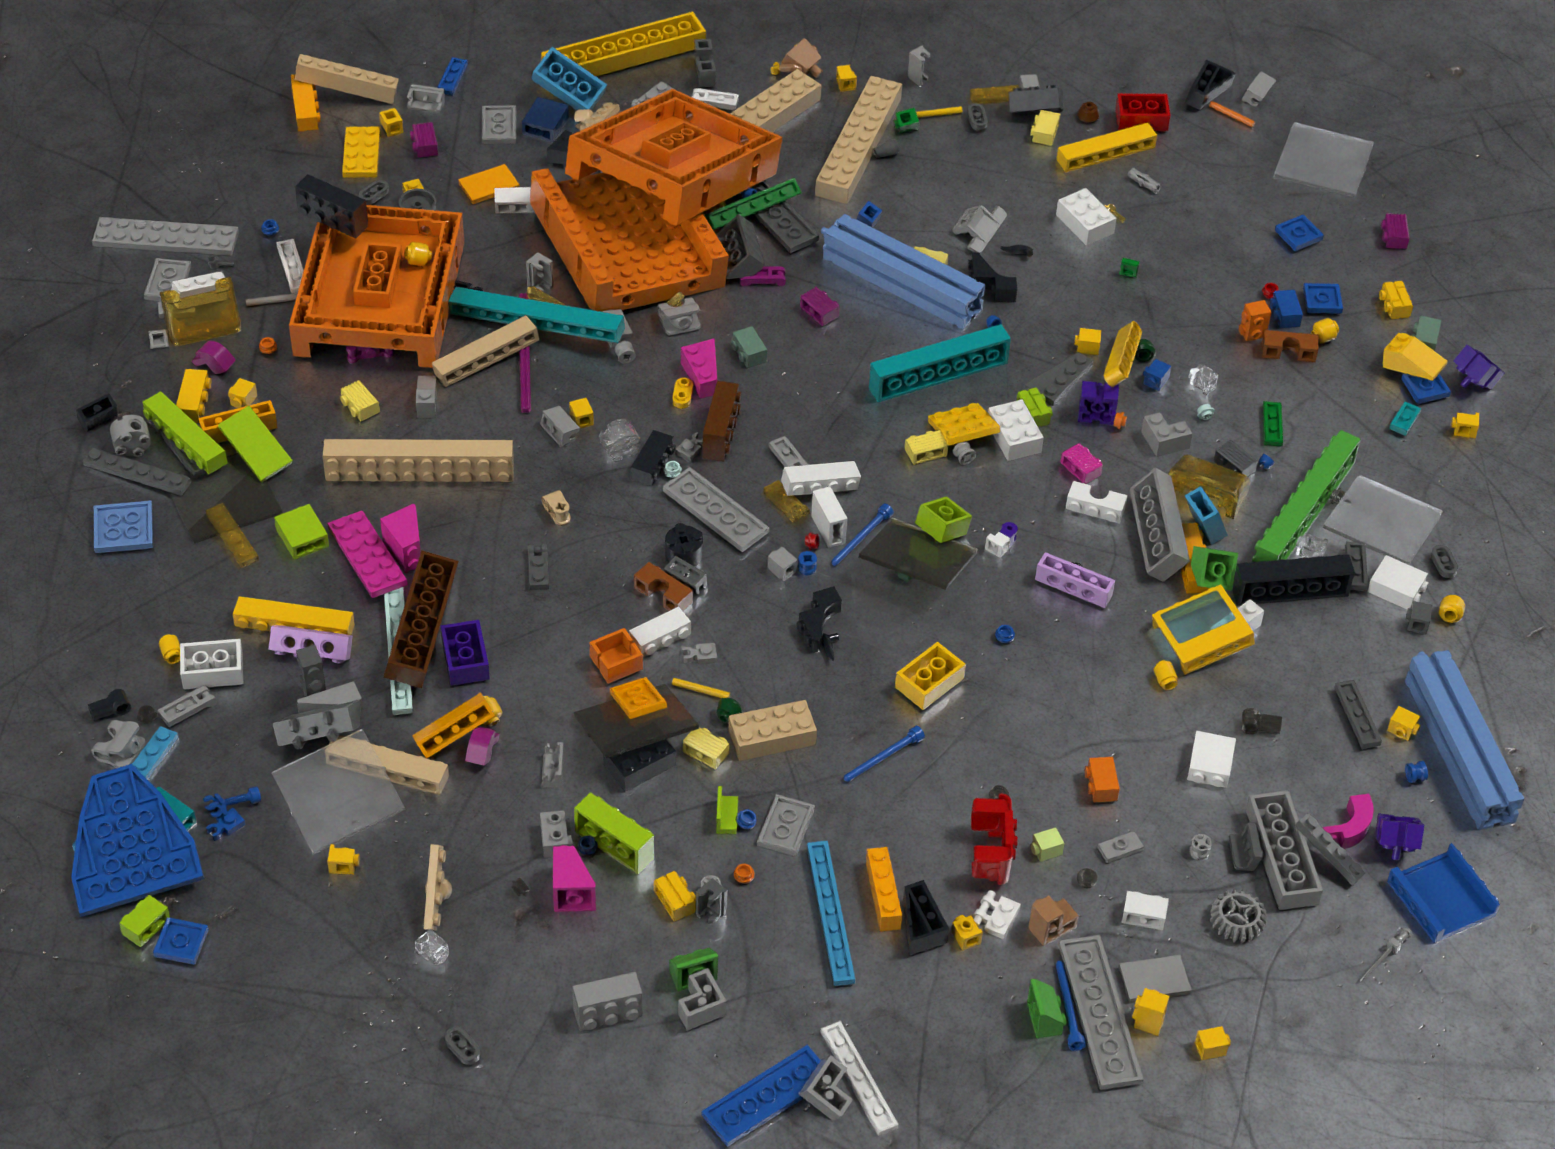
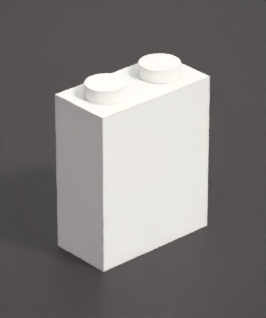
[811,486,847,548]
[1367,555,1429,609]
[1187,731,1236,788]

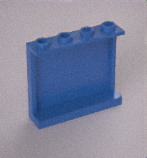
[1387,843,1500,943]

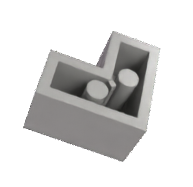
[1141,413,1193,457]
[678,968,727,1031]
[798,1055,853,1121]

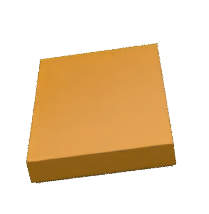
[458,164,520,205]
[610,677,667,719]

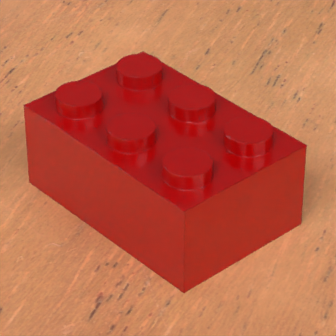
[1115,93,1171,131]

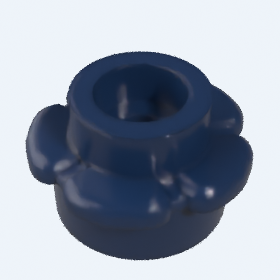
[577,836,598,855]

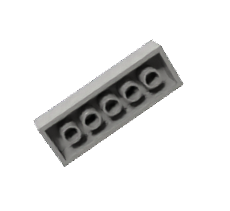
[1129,468,1190,582]
[1246,790,1323,910]

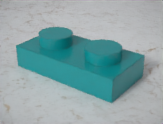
[1389,402,1422,436]

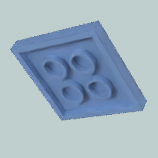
[94,501,153,553]

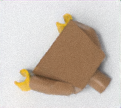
[770,38,823,78]

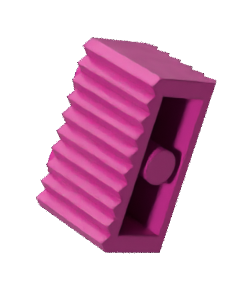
[1060,443,1103,484]

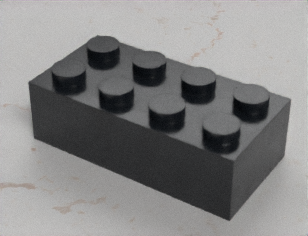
[295,174,368,238]

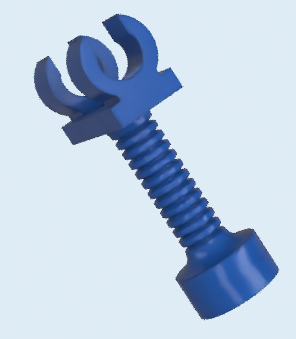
[203,786,261,817]

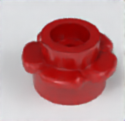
[1262,283,1279,299]
[805,532,820,551]

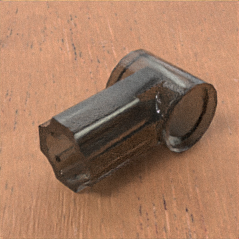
[1242,708,1282,734]

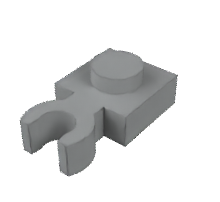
[675,432,703,462]
[682,643,717,664]

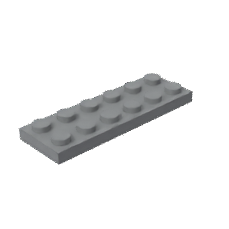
[663,467,769,552]

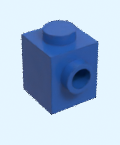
[857,201,882,228]
[1143,359,1171,391]

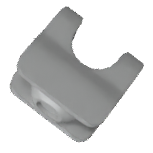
[658,297,700,335]
[91,720,146,768]

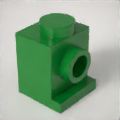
[893,108,919,133]

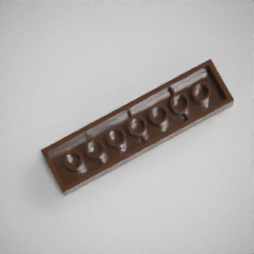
[383,550,459,688]

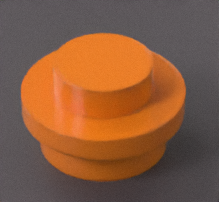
[259,337,277,354]
[1113,412,1127,430]
[734,864,754,884]

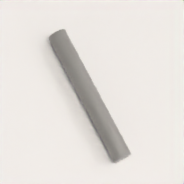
[246,293,298,307]

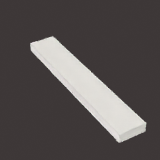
[821,1021,899,1136]

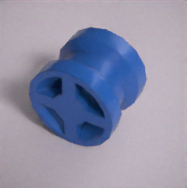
[798,551,817,575]
[1405,761,1428,783]

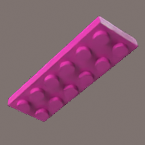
[327,510,408,598]

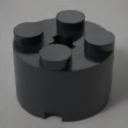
[665,523,703,566]

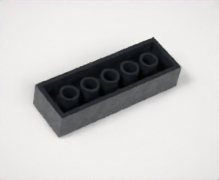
[1232,554,1355,606]

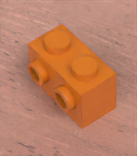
[1239,300,1271,341]
[1085,757,1120,803]

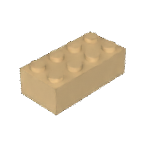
[728,700,817,761]

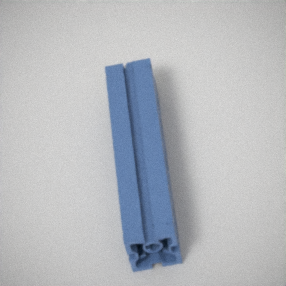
[821,214,985,330]
[1405,650,1524,830]

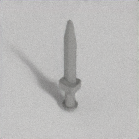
[1360,927,1412,981]

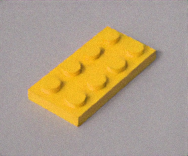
[342,126,380,178]

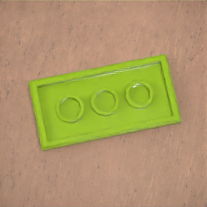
[218,406,293,483]

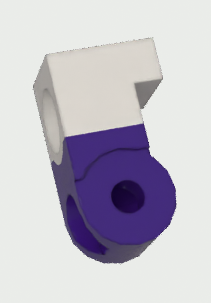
[985,522,1018,558]

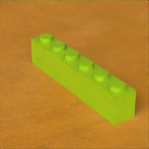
[142,391,228,474]

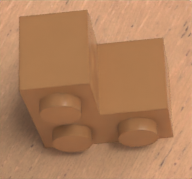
[1028,896,1079,946]

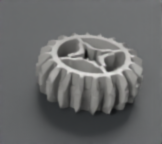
[1210,889,1267,943]

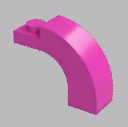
[1322,794,1374,849]

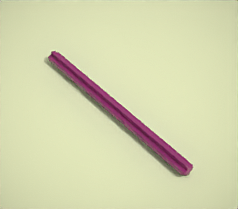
[519,293,531,413]

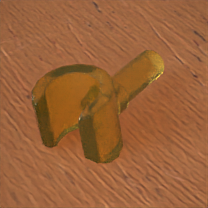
[1105,204,1126,222]

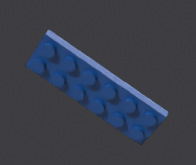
[701,1045,821,1147]

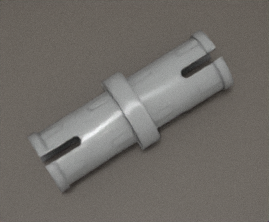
[1128,168,1161,194]

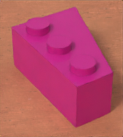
[681,338,717,399]

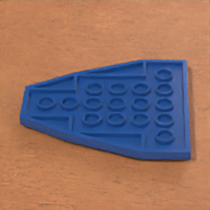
[71,764,205,917]

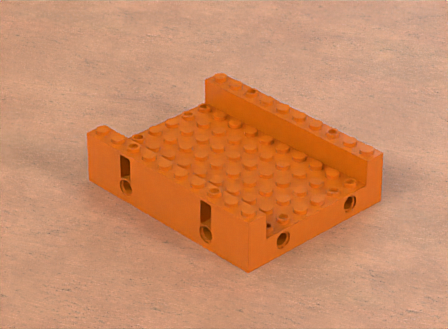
[565,89,782,225]
[530,168,729,312]
[289,205,464,368]

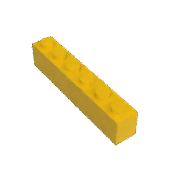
[1056,123,1157,173]
[233,596,355,635]

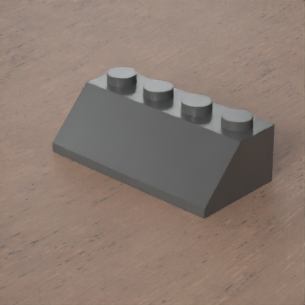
[716,214,765,279]

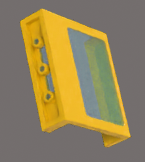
[1152,585,1255,675]

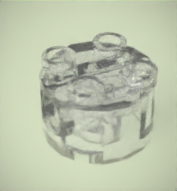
[599,419,642,462]

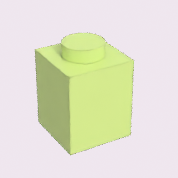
[1030,827,1064,862]

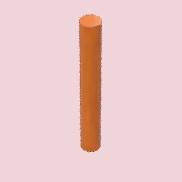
[1209,101,1255,128]

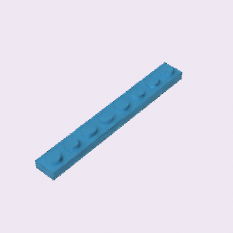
[72,726,179,851]
[807,841,855,986]

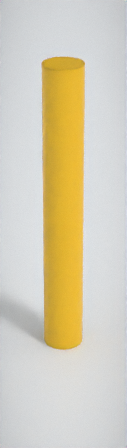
[916,106,962,118]
[672,678,730,698]

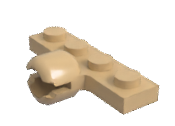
[574,102,620,131]
[424,844,452,931]

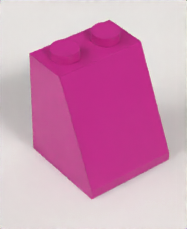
[380,504,421,573]
[553,845,596,912]

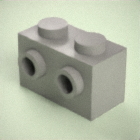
[540,810,572,858]

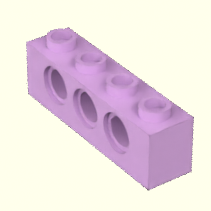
[1035,552,1115,608]
[268,625,353,663]

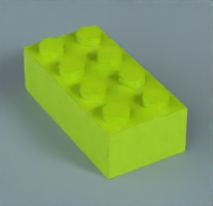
[574,792,654,874]

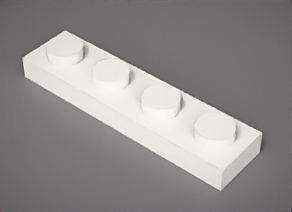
[276,239,304,294]

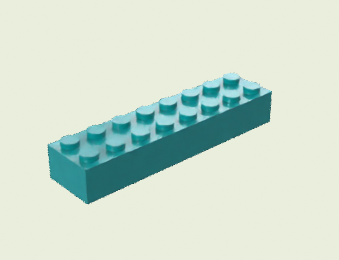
[869,324,1011,402]

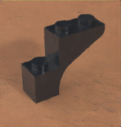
[968,252,1017,302]
[797,586,842,653]

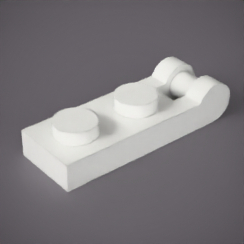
[692,88,739,110]

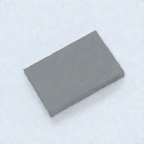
[482,105,516,144]
[144,258,191,301]
[757,794,815,856]
[1118,955,1191,1003]

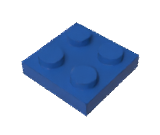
[1275,214,1324,251]
[1303,283,1343,314]
[1401,374,1451,404]
[153,917,209,965]

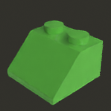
[1191,546,1238,591]
[669,948,718,991]
[1027,978,1066,1038]

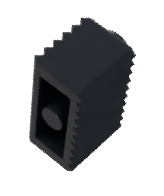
[76,393,118,432]
[1214,440,1258,482]

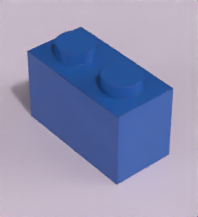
[1270,290,1303,328]

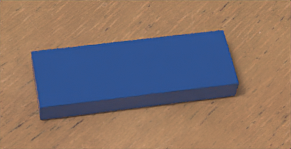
[437,57,468,96]

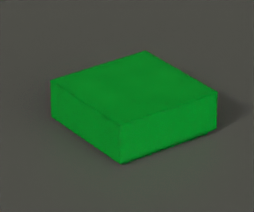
[1119,258,1140,278]

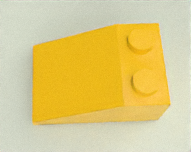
[1383,333,1448,381]

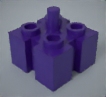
[1453,345,1505,390]
[1078,381,1119,425]
[1375,813,1424,860]

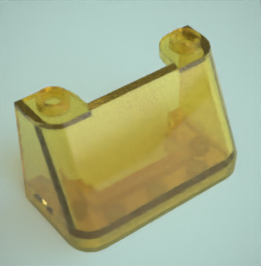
[159,276,242,346]
[1168,455,1251,519]

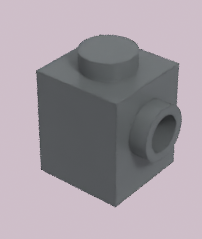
[1405,601,1433,634]

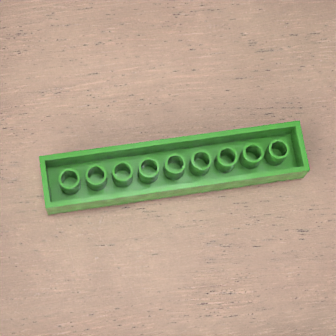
[1252,430,1361,562]

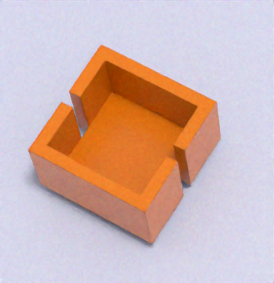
[590,628,643,684]

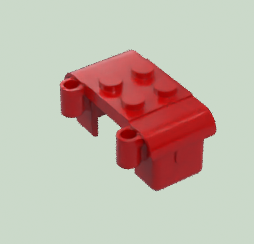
[971,793,1018,885]

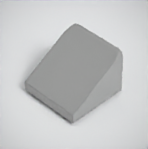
[148,329,169,349]

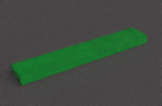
[705,178,802,230]

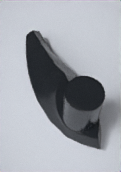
[1000,245,1034,257]
[822,633,839,661]

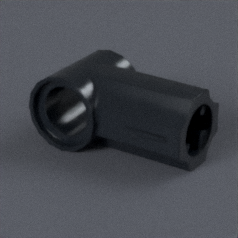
[88,689,132,721]

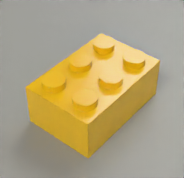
[895,642,966,710]

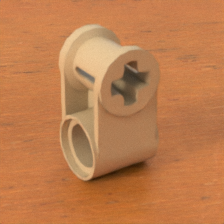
[541,490,571,526]

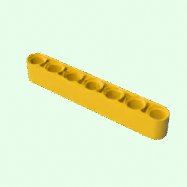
[1104,321,1142,387]

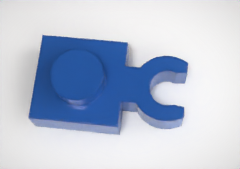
[206,808,246,841]

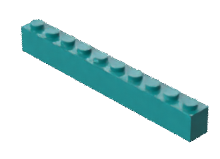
[448,287,625,343]

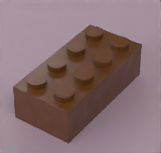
[702,381,742,462]

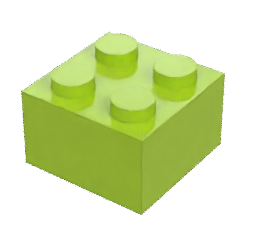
[915,496,972,543]

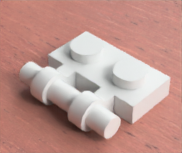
[973,890,1021,940]

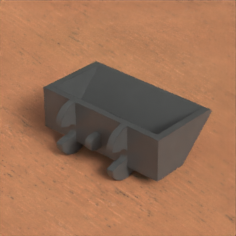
[272,700,362,749]

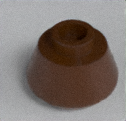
[1077,101,1100,123]

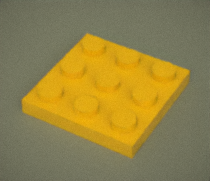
[928,403,1000,445]

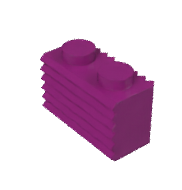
[410,122,438,158]
[1381,213,1410,249]
[800,287,840,326]

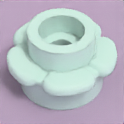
[1197,404,1215,421]
[663,461,682,478]

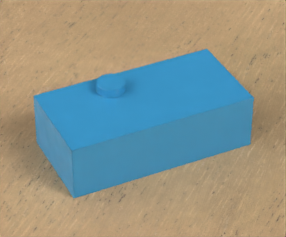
[531,47,607,111]

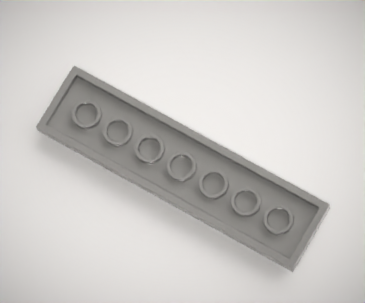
[92,217,239,256]
[1058,935,1143,1090]

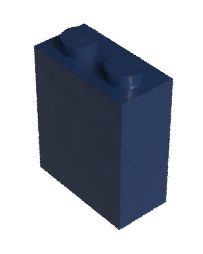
[522,97,569,142]

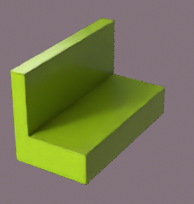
[716,786,738,834]

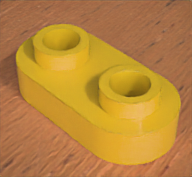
[673,378,693,409]

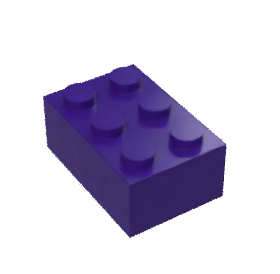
[440,620,490,685]

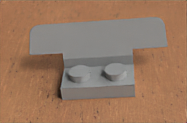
[952,205,1007,254]

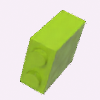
[274,504,329,560]

